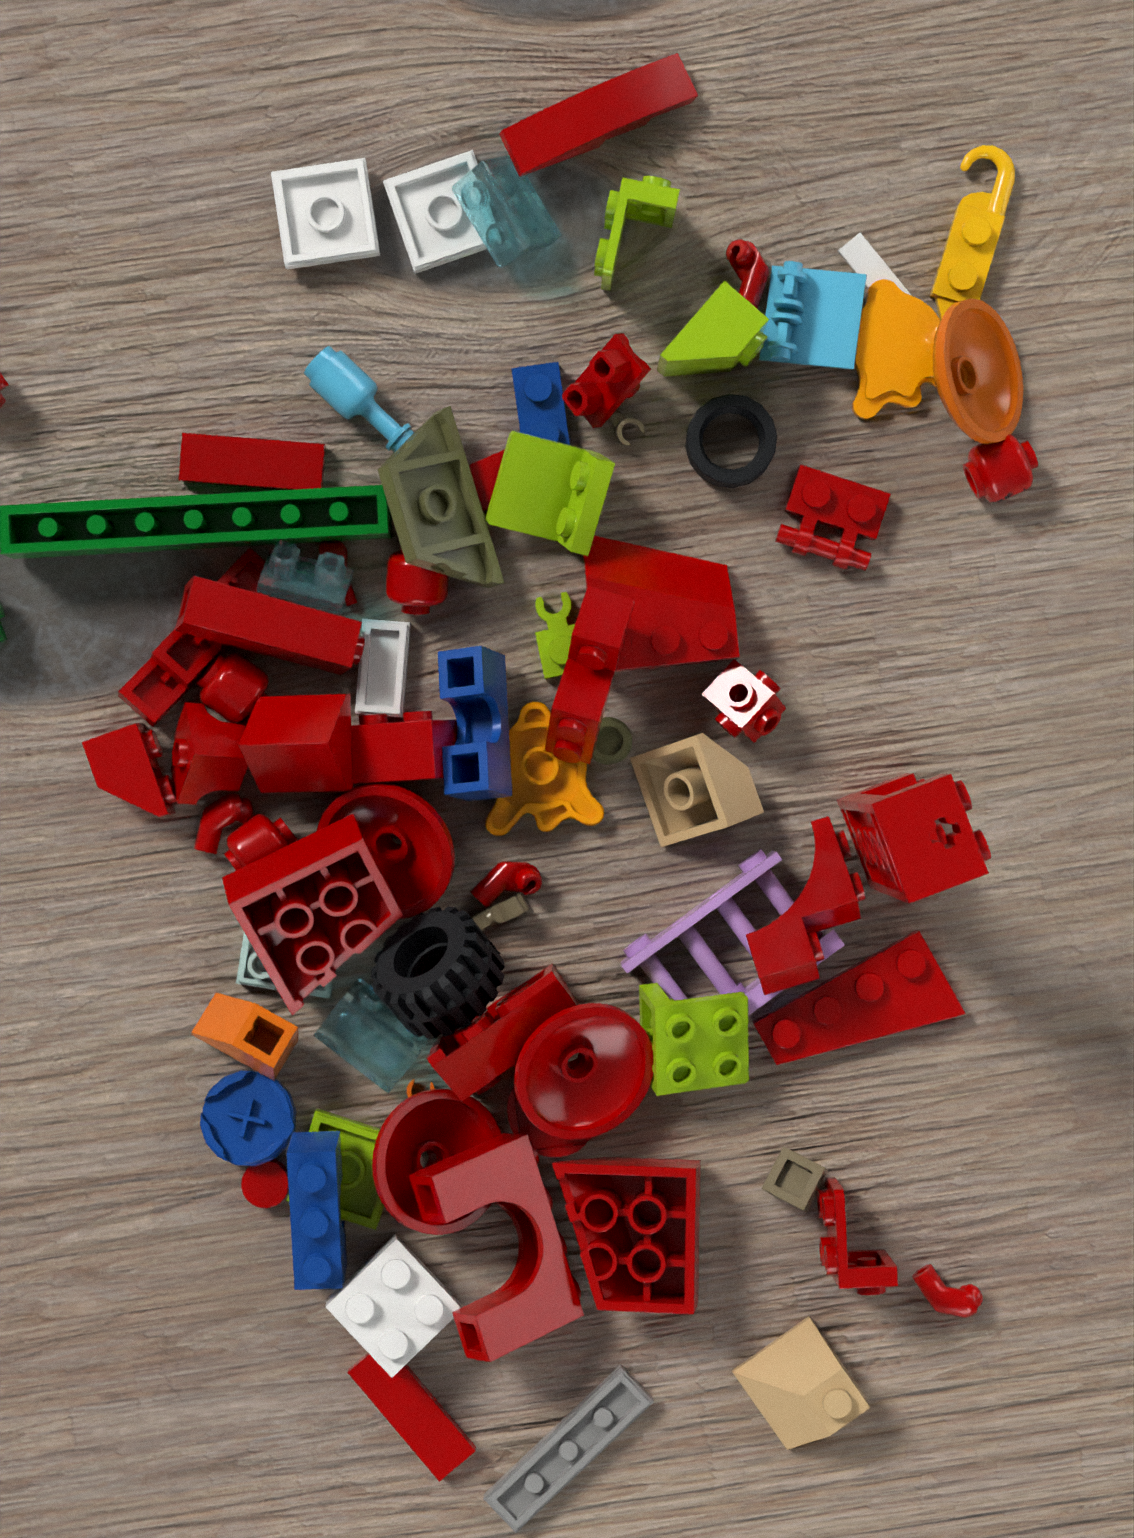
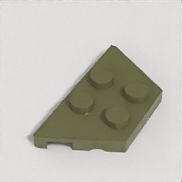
[377,406,505,588]

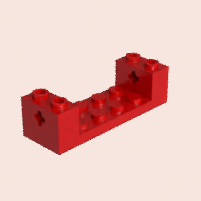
[837,773,991,904]

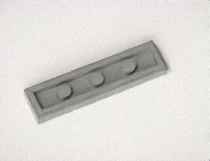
[483,1364,654,1533]

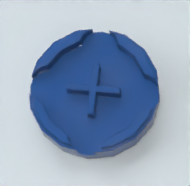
[200,1071,297,1166]

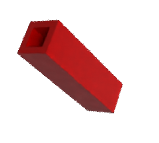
[175,576,365,675]

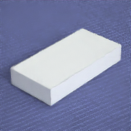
[355,619,411,718]

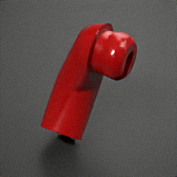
[726,239,769,309]
[194,794,253,854]

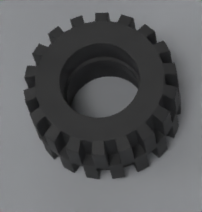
[371,906,505,1039]

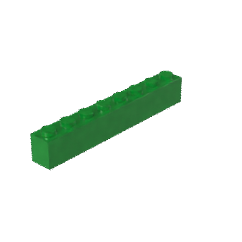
[0,485,392,559]

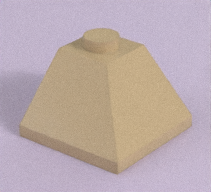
[630,733,764,847]
[732,1316,870,1450]

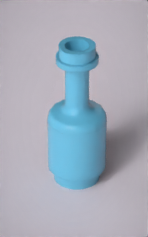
[304,346,414,452]

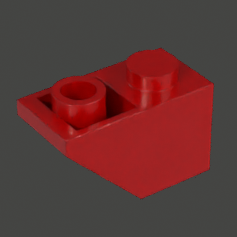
[82,723,176,817]

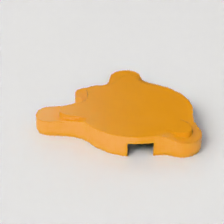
[852,279,940,420]
[485,702,604,836]

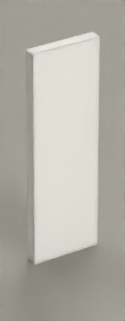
[838,233,912,296]

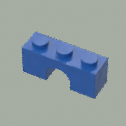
[438,645,512,801]
[286,1131,347,1290]

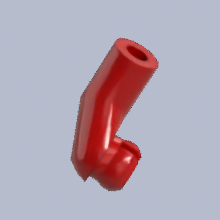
[470,861,542,908]
[912,1264,983,1318]

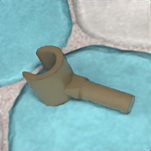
[609,410,645,446]

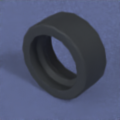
[685,394,777,488]

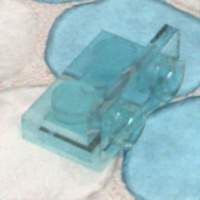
[452,155,562,268]
[313,978,430,1094]

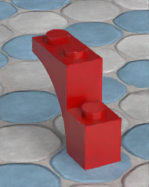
[544,586,635,764]
[746,816,866,995]

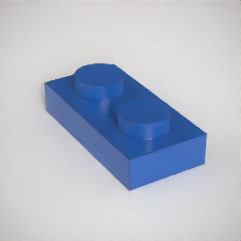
[511,362,570,445]

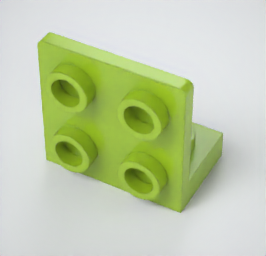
[485,431,615,556]
[639,983,749,1096]

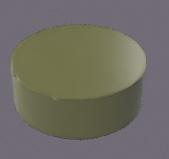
[592,717,632,765]

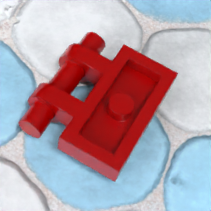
[775,464,891,571]

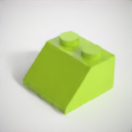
[657,281,769,377]

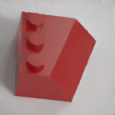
[583,535,740,672]
[222,814,403,1016]
[426,963,580,1101]
[552,1157,701,1314]

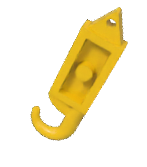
[930,145,1015,321]

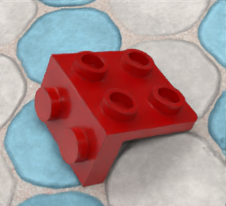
[817,1177,898,1295]

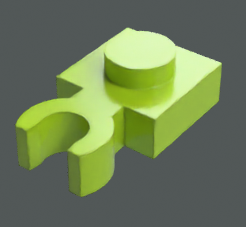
[535,592,575,679]

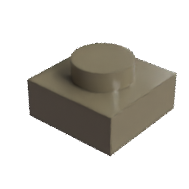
[762,1146,828,1213]

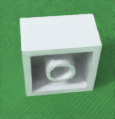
[326,1234,462,1378]

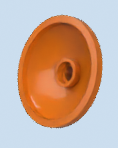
[933,299,1023,444]

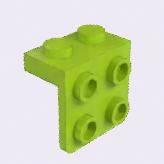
[594,176,680,291]

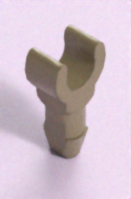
[471,892,529,932]

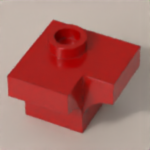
[171,702,248,805]

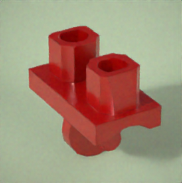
[562,333,651,428]

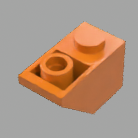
[191,993,298,1081]

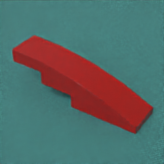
[499,53,698,177]
[118,548,285,727]

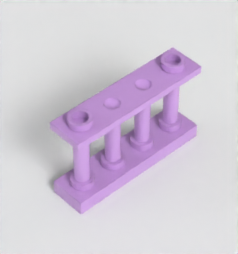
[620,849,845,1016]

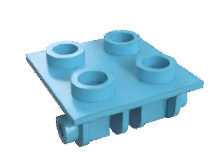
[759,261,867,370]

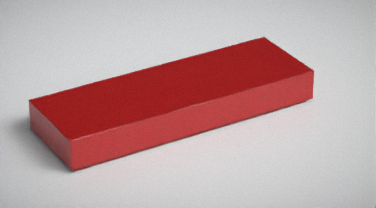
[178,433,326,490]
[347,1353,476,1482]

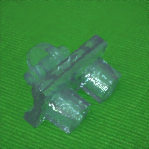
[257,540,354,613]

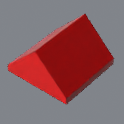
[238,694,353,793]

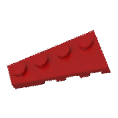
[752,930,966,1065]

